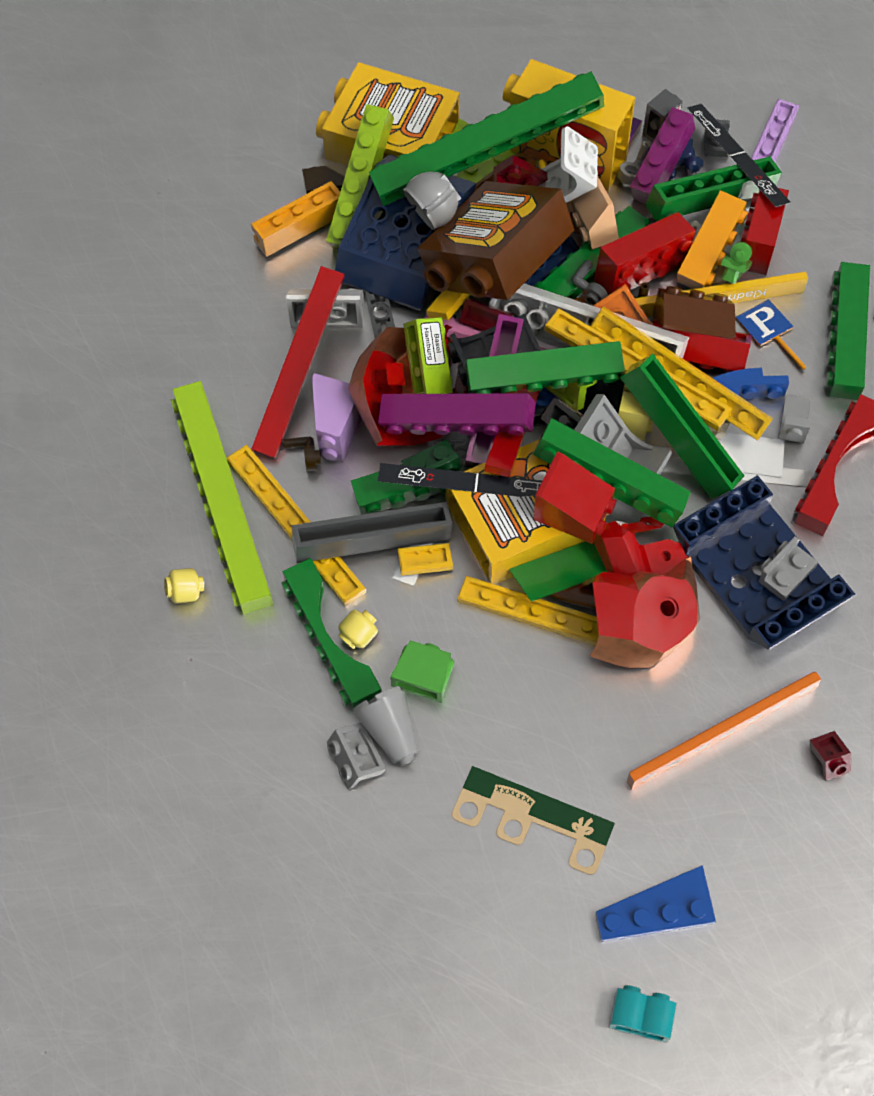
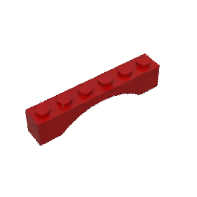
[794,394,874,536]

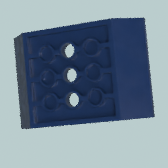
[335,154,476,311]
[673,475,856,650]

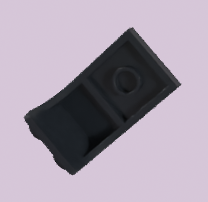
[447,314,541,386]

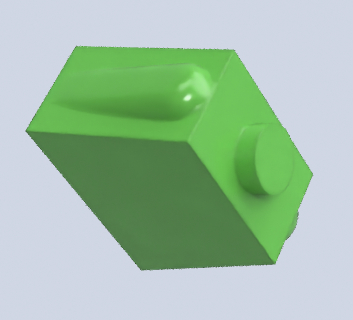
[390,640,455,703]

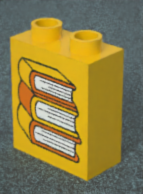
[316,62,460,166]
[445,439,610,585]

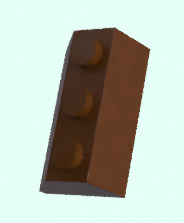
[652,286,736,339]

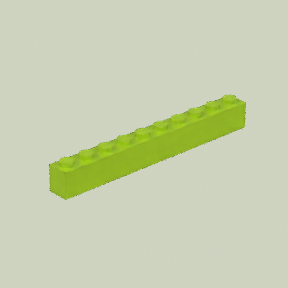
[171,381,273,615]

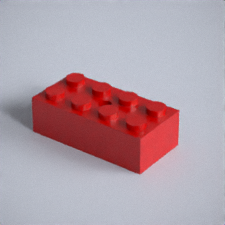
[594,212,696,295]

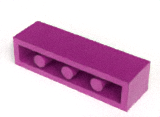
[630,107,695,204]

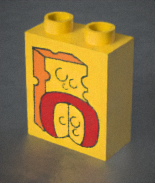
[502,59,636,193]

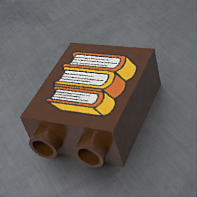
[417,181,574,300]

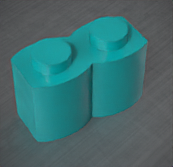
[609,985,677,1042]

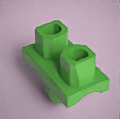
[721,242,753,284]

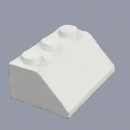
[286,288,364,328]

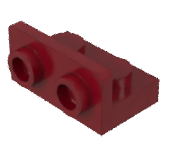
[493,155,548,186]

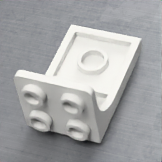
[539,126,598,203]

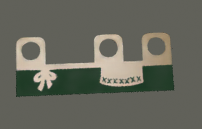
[452,766,615,875]

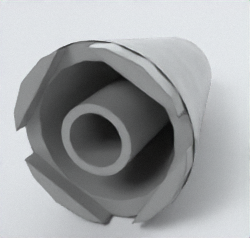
[353,686,418,766]

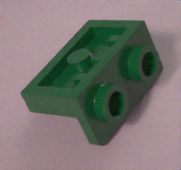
[401,440,461,490]

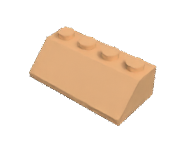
[566,176,619,249]

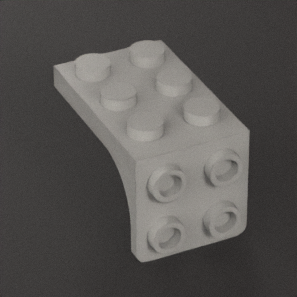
[574,394,672,475]

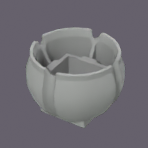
[403,172,462,230]

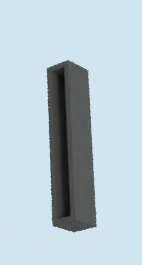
[292,502,452,563]

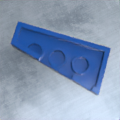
[595,865,716,943]

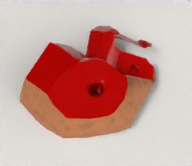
[348,325,469,446]
[576,517,700,668]

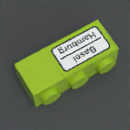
[403,317,453,394]

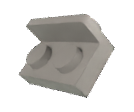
[759,536,818,601]
[327,723,386,789]

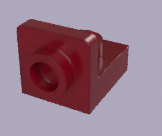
[810,731,851,780]

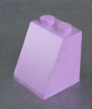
[312,373,362,462]

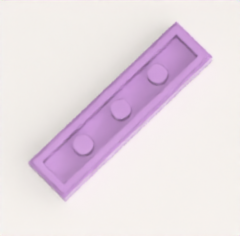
[751,99,799,162]

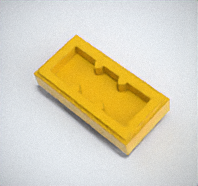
[397,543,453,576]

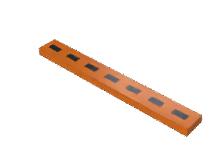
[627,671,821,790]

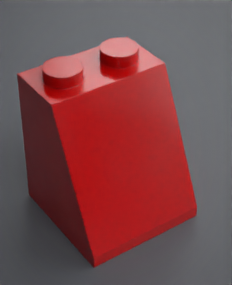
[533,452,617,544]

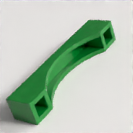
[281,558,382,712]

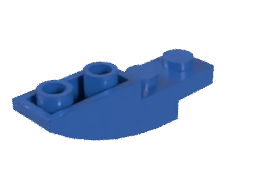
[713,368,789,400]

